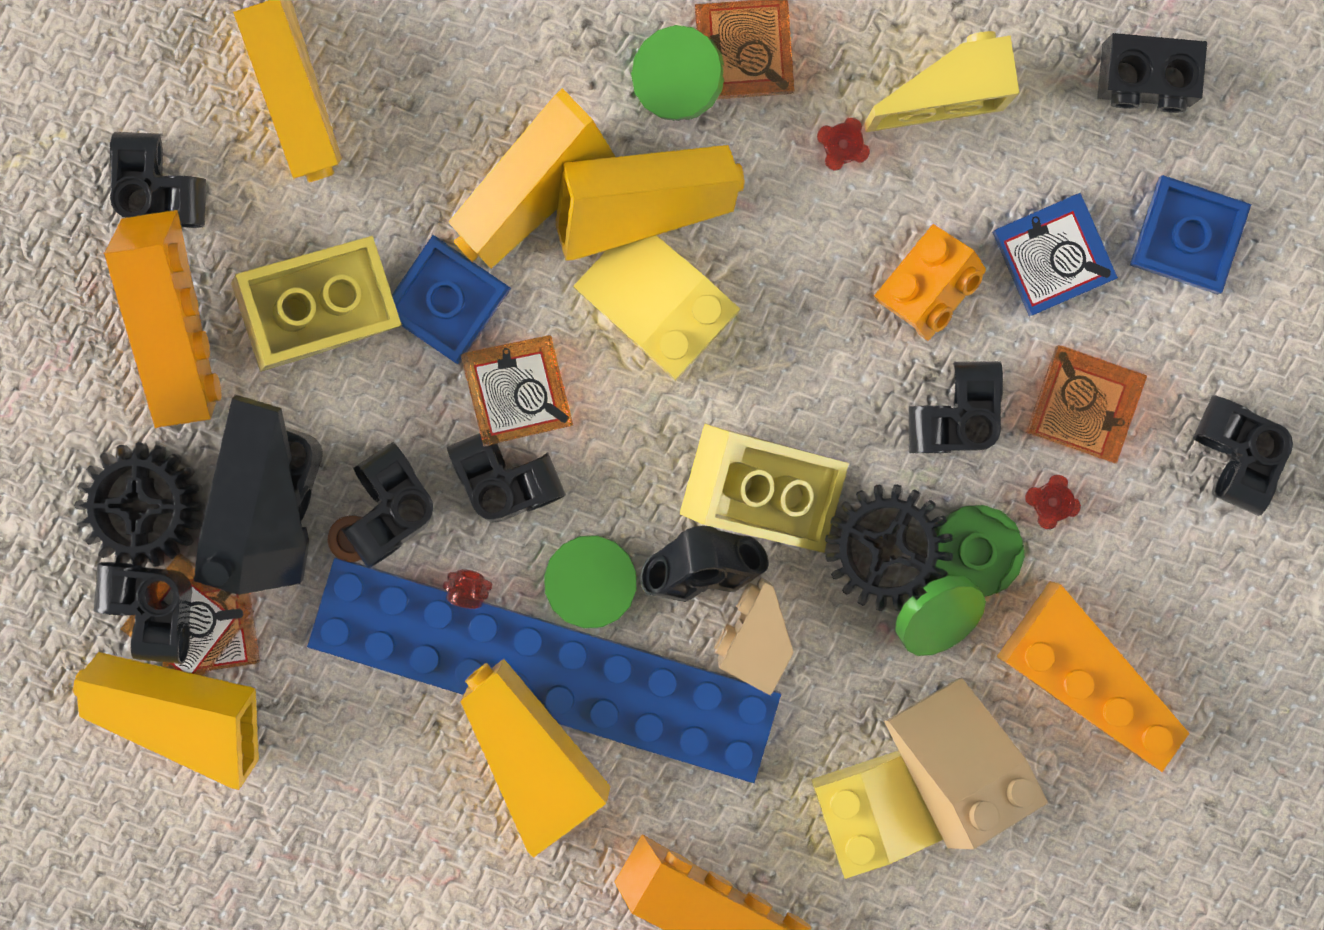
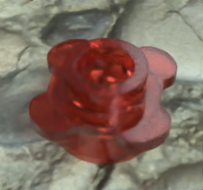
[817,118,870,171]
[1025,475,1081,529]
[443,569,493,609]

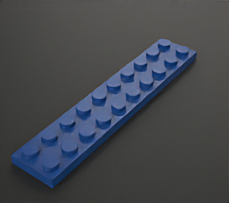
[307,557,781,783]

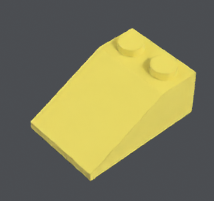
[864,31,1020,132]
[573,235,740,382]
[231,236,402,372]
[680,424,849,553]
[811,750,943,879]

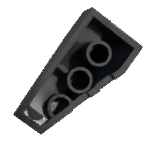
[194,394,309,595]

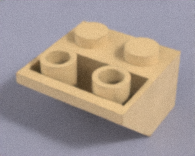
[714,577,794,696]

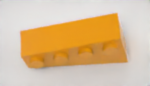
[104,210,222,428]
[996,581,1190,772]
[614,834,812,930]

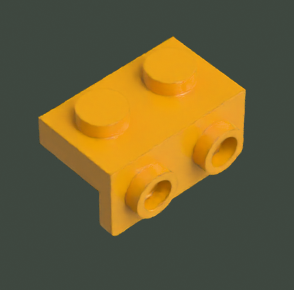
[874,224,986,341]

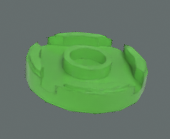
[631,25,724,121]
[935,505,1025,597]
[544,535,637,628]
[895,576,986,656]

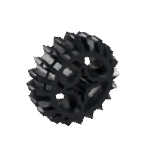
[74,442,205,567]
[825,484,953,611]

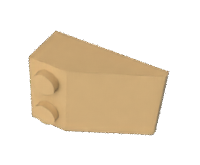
[884,678,1048,849]

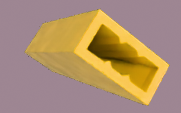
[233,0,342,182]
[449,88,615,269]
[555,145,745,261]
[73,652,259,790]
[460,659,611,858]

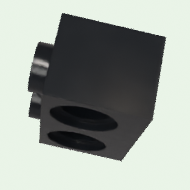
[1097,33,1207,113]

